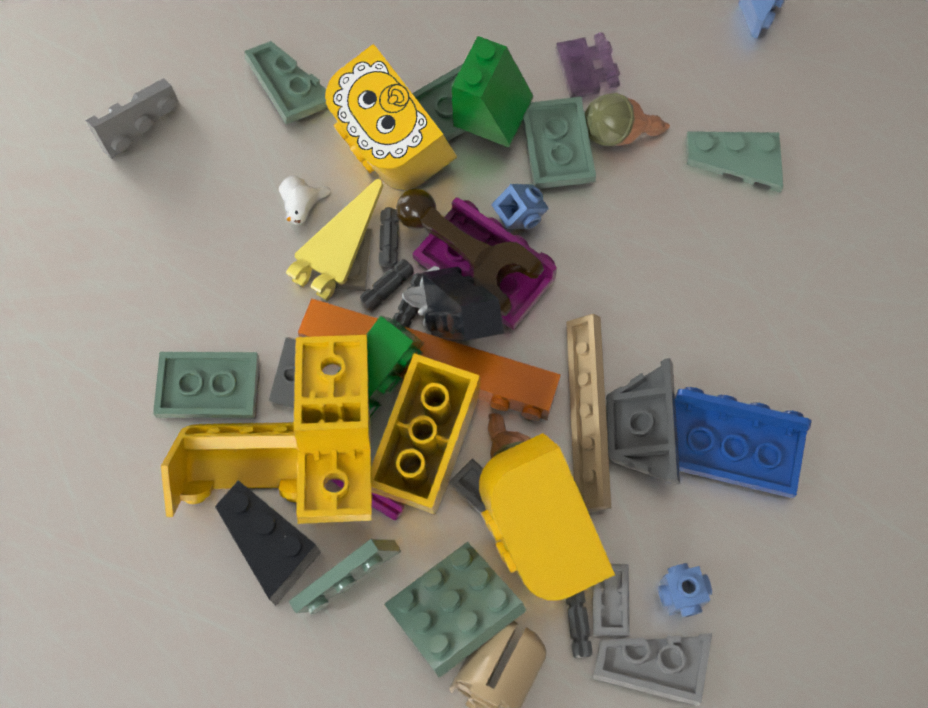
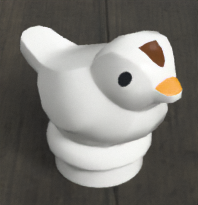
[279,175,331,225]

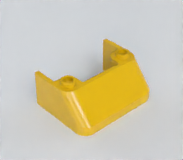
[161,422,298,517]

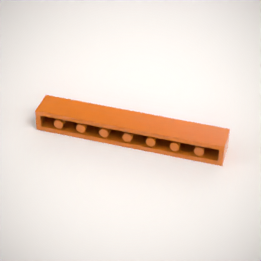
[298,298,561,421]

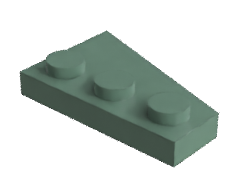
[244,41,328,125]
[686,131,784,193]
[288,539,401,615]

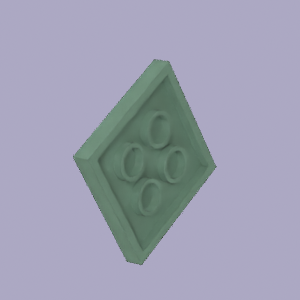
[384,541,527,678]

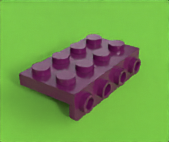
[412,197,557,330]

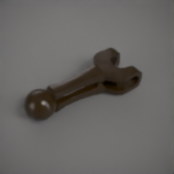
[396,189,544,316]

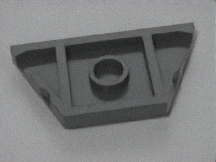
[606,358,680,484]

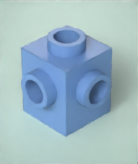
[491,184,549,230]
[658,563,712,618]

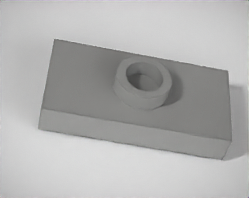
[593,564,630,637]

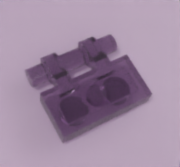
[556,32,620,98]

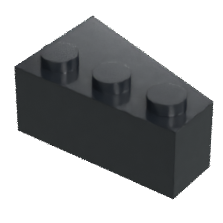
[422,266,504,341]
[215,480,321,606]

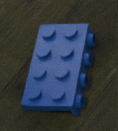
[675,387,812,498]

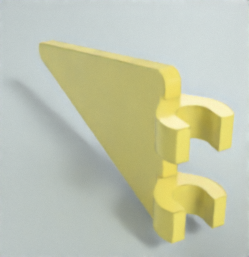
[286,179,383,301]

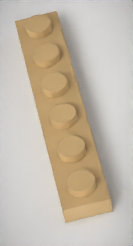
[566,314,611,513]

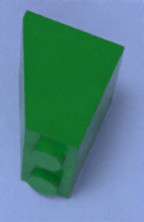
[451,36,534,147]

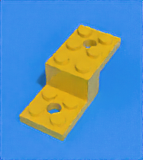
[294,335,372,524]

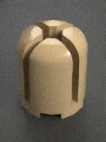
[449,621,546,708]

